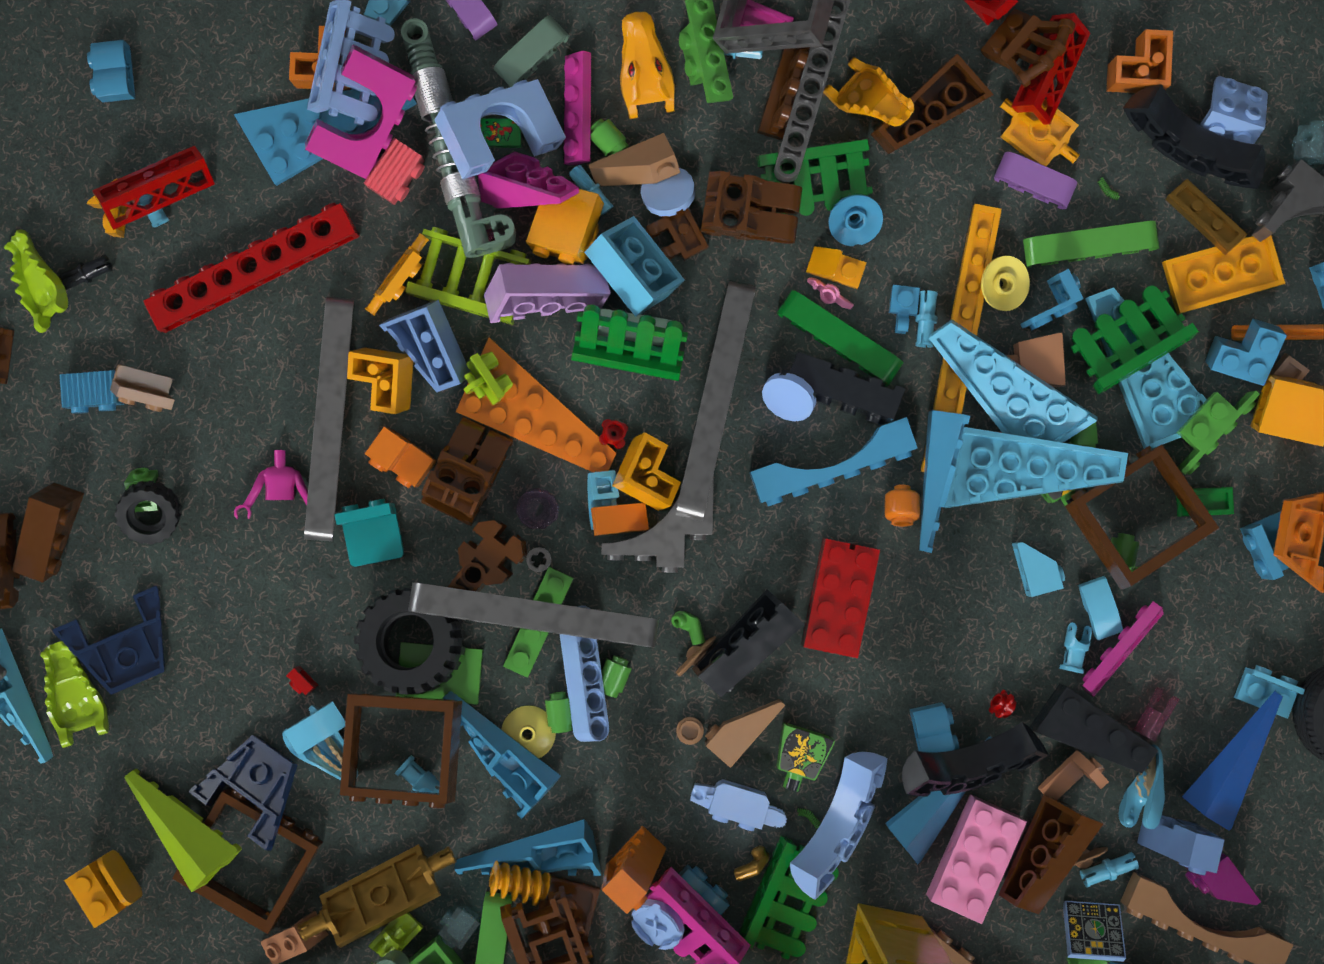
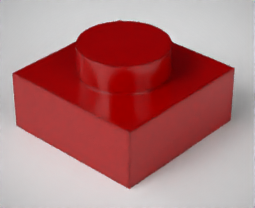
[286,666,318,695]

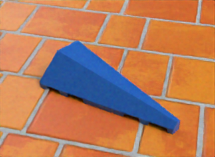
[1182,690,1283,831]

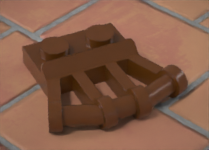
[981,8,1075,88]

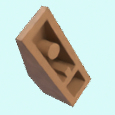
[588,133,680,186]
[705,699,785,768]

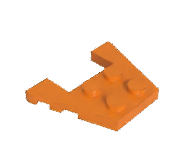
[1273,492,1324,593]

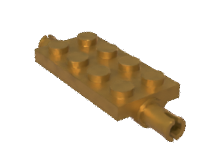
[297,844,457,948]

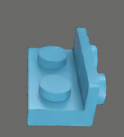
[1234,665,1305,719]

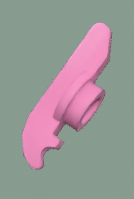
[807,277,854,309]

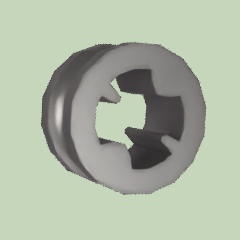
[526,547,552,572]

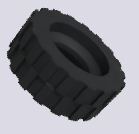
[115,481,182,545]

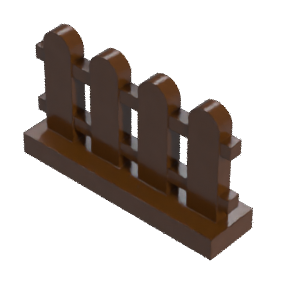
[757,47,810,141]

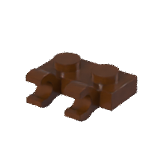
[646,208,709,261]

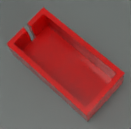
[801,538,880,658]

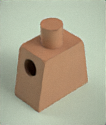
[1006,333,1066,387]

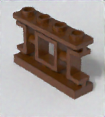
[500,886,593,964]

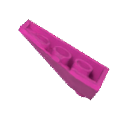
[478,152,579,208]

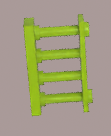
[405,227,531,325]

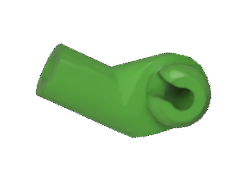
[671,611,705,645]

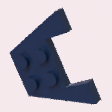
[52,586,165,695]
[189,735,297,851]

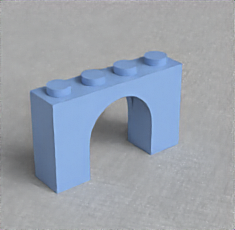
[435,79,566,179]

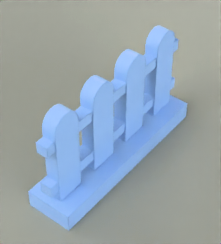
[307,0,395,126]

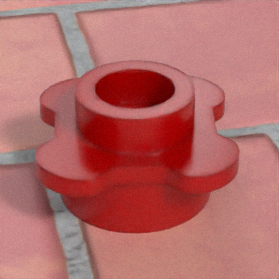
[599,419,628,449]
[989,690,1016,718]

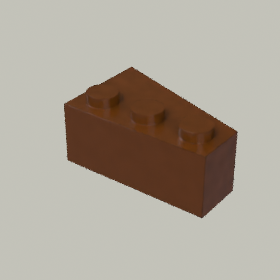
[12,483,84,582]

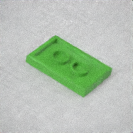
[396,642,483,704]

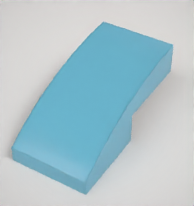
[587,470,619,530]
[1078,576,1123,640]
[283,701,345,755]

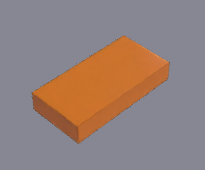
[591,503,649,536]

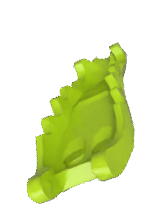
[4,229,68,333]
[40,641,109,748]

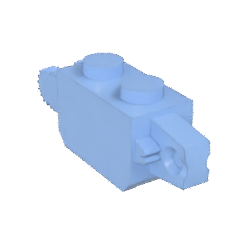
[690,779,787,831]

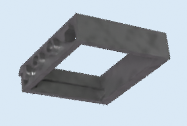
[713,0,834,54]

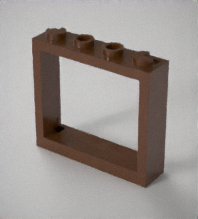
[1065,445,1219,590]
[340,693,462,808]
[172,788,323,934]

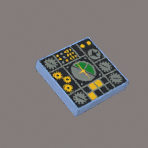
[1063,901,1126,962]

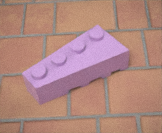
[484,263,610,323]

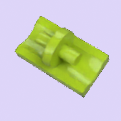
[463,352,513,405]
[368,912,423,957]

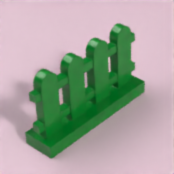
[757,139,873,216]
[1071,286,1199,395]
[571,305,688,381]
[738,835,839,960]

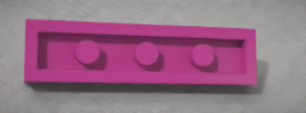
[564,51,591,165]
[1082,601,1164,697]

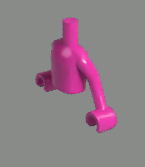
[234,450,308,519]

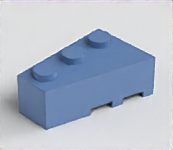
[379,300,470,392]
[1137,815,1224,875]

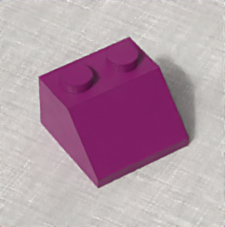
[1185,853,1261,905]

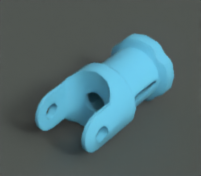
[1059,622,1092,674]
[395,755,440,793]

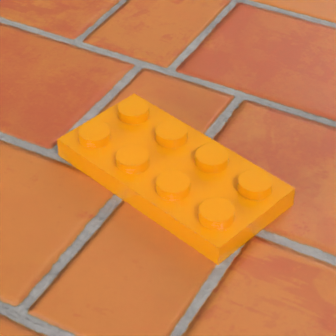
[1162,235,1285,314]

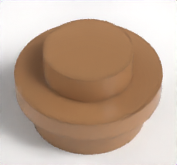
[676,717,704,745]

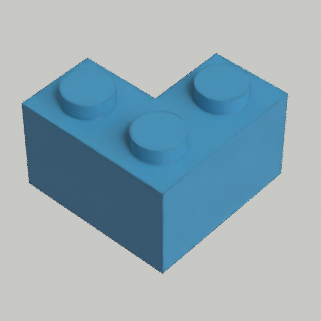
[1205,318,1287,386]

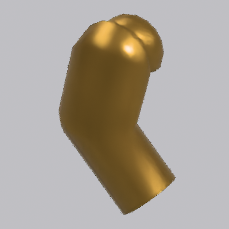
[734,845,769,882]

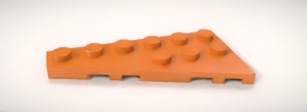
[456,338,617,472]

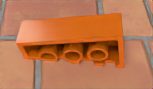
[602,826,666,914]

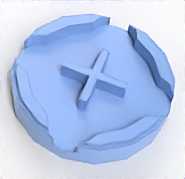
[640,168,696,216]
[762,373,817,421]
[631,899,684,950]

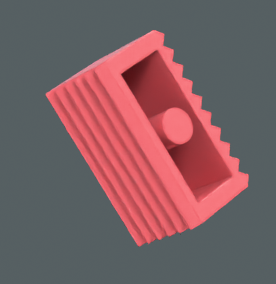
[364,138,425,205]

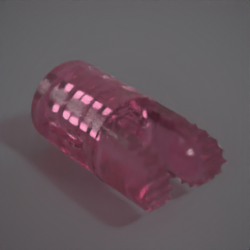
[1133,687,1180,742]

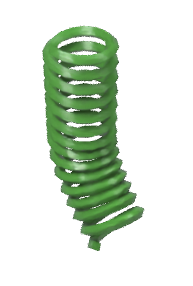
[1097,177,1120,200]
[798,808,821,828]

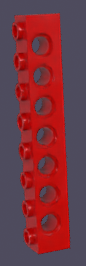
[143,203,360,333]

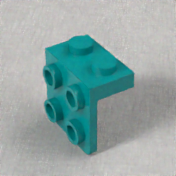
[334,499,404,567]

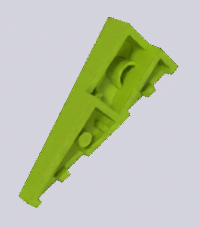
[124,769,242,892]

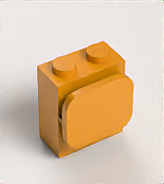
[526,189,604,265]
[1250,374,1324,447]
[64,850,142,928]

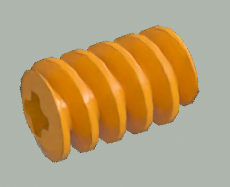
[489,860,550,906]

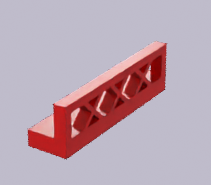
[1011,13,1090,125]
[92,146,215,230]

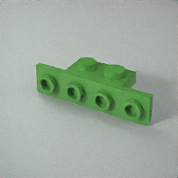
[679,0,733,103]
[1176,391,1260,475]

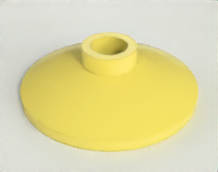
[981,256,1030,311]
[501,706,556,758]

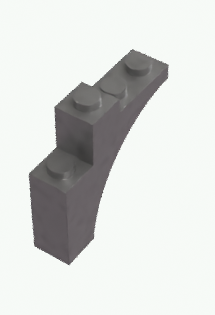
[1252,159,1324,242]
[601,475,714,573]

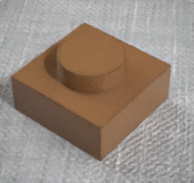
[1270,353,1310,380]

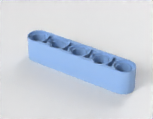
[560,605,609,742]

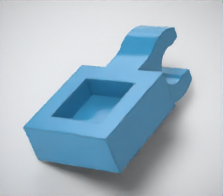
[889,285,920,334]

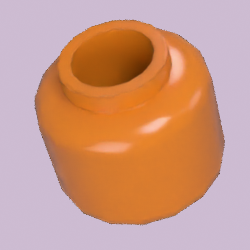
[885,485,920,527]

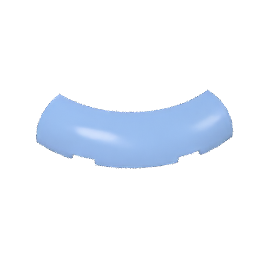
[790,752,888,900]

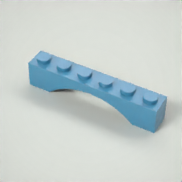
[749,417,917,506]

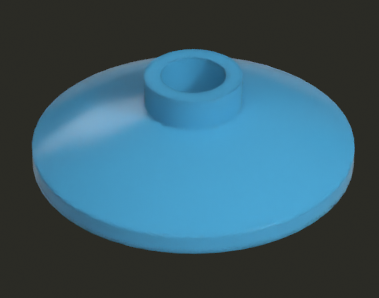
[828,194,883,246]

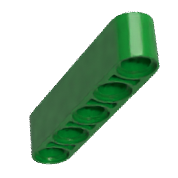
[777,290,903,386]

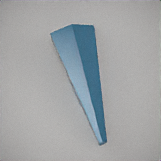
[919,410,970,553]

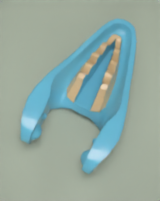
[282,705,358,780]
[1119,744,1165,829]

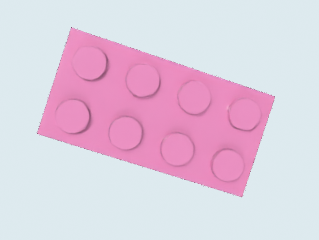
[926,794,1027,924]

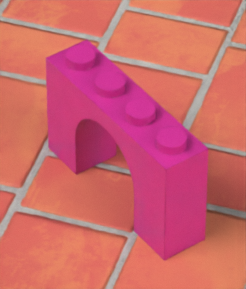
[305,44,417,179]

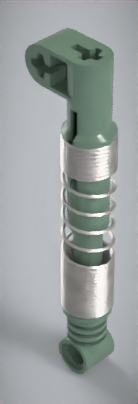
[401,18,516,258]

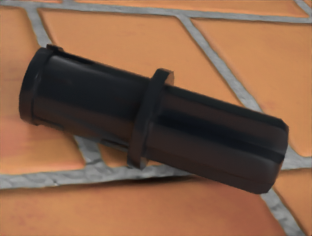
[58,255,113,290]

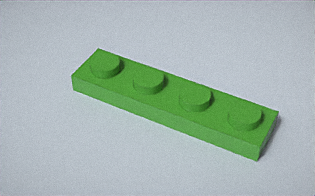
[503,567,574,678]

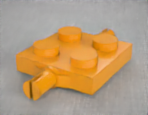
[1000,98,1080,167]
[365,233,429,316]

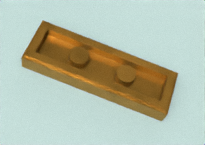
[1165,179,1247,255]

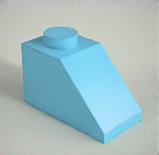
[1012,542,1065,597]

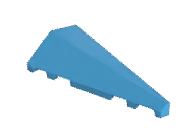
[443,691,561,819]
[885,736,992,864]
[454,819,602,876]

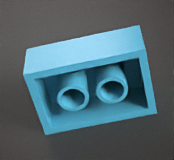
[584,216,685,317]

